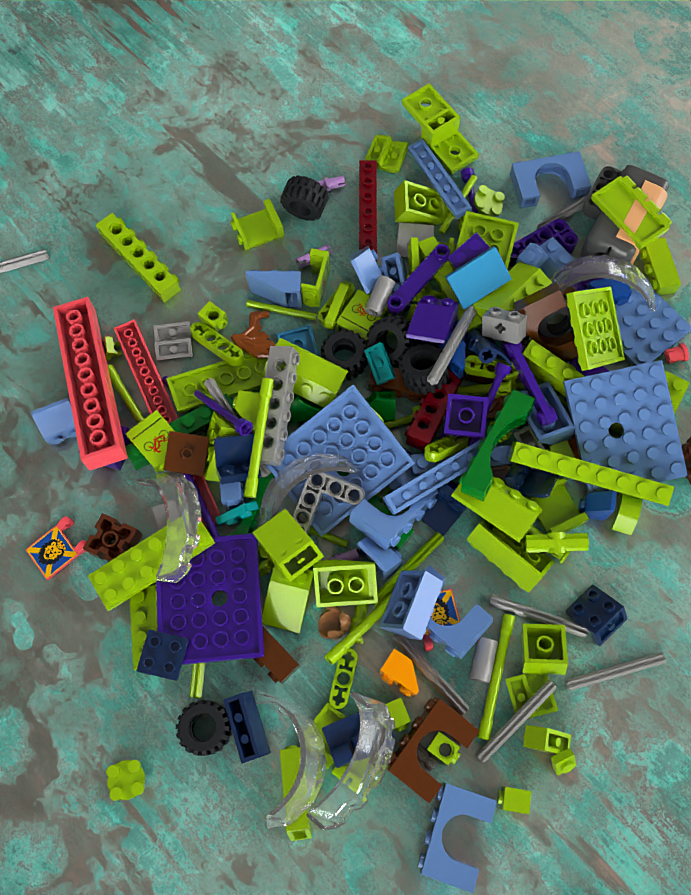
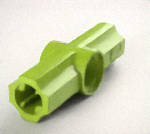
[524,532,589,553]

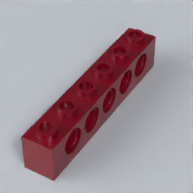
[359,160,377,263]
[404,352,471,452]

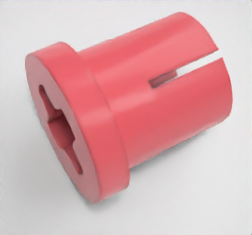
[664,343,689,364]

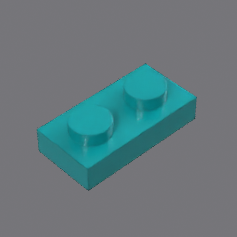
[364,342,396,385]
[215,501,259,526]

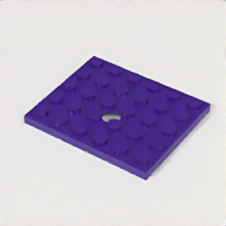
[156,533,265,665]

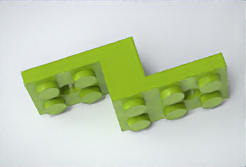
[402,83,479,175]

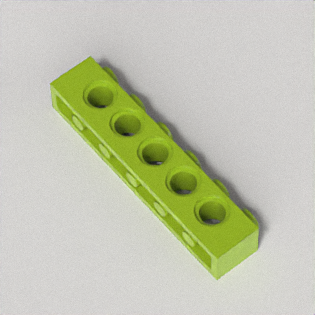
[96,213,181,303]

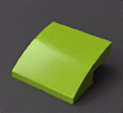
[364,134,409,174]
[505,673,559,718]

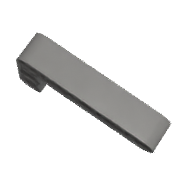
[292,470,365,534]

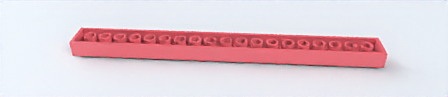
[114,319,221,530]

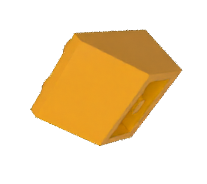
[379,649,419,698]

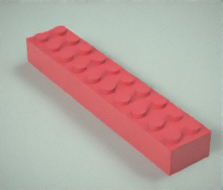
[53,297,128,471]

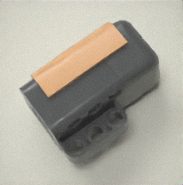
[581,165,669,275]

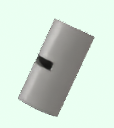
[364,275,395,317]
[469,637,498,684]

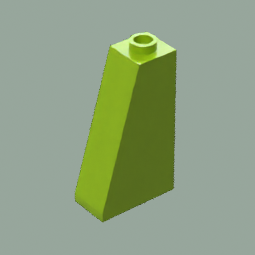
[280,745,312,841]

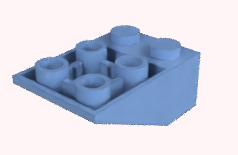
[245,270,303,309]

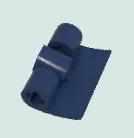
[466,328,512,366]
[322,703,396,768]

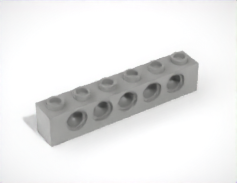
[260,346,300,466]

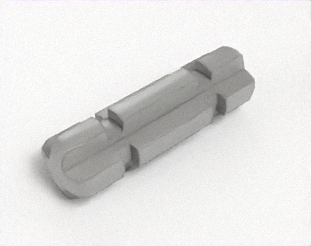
[407,733,437,771]

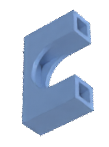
[510,151,591,209]
[349,469,438,551]
[424,565,493,659]
[417,783,497,893]

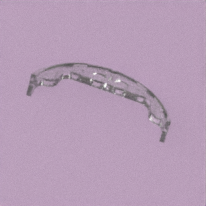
[550,255,656,312]
[260,454,359,527]
[136,471,201,583]
[256,689,326,828]
[306,691,395,831]

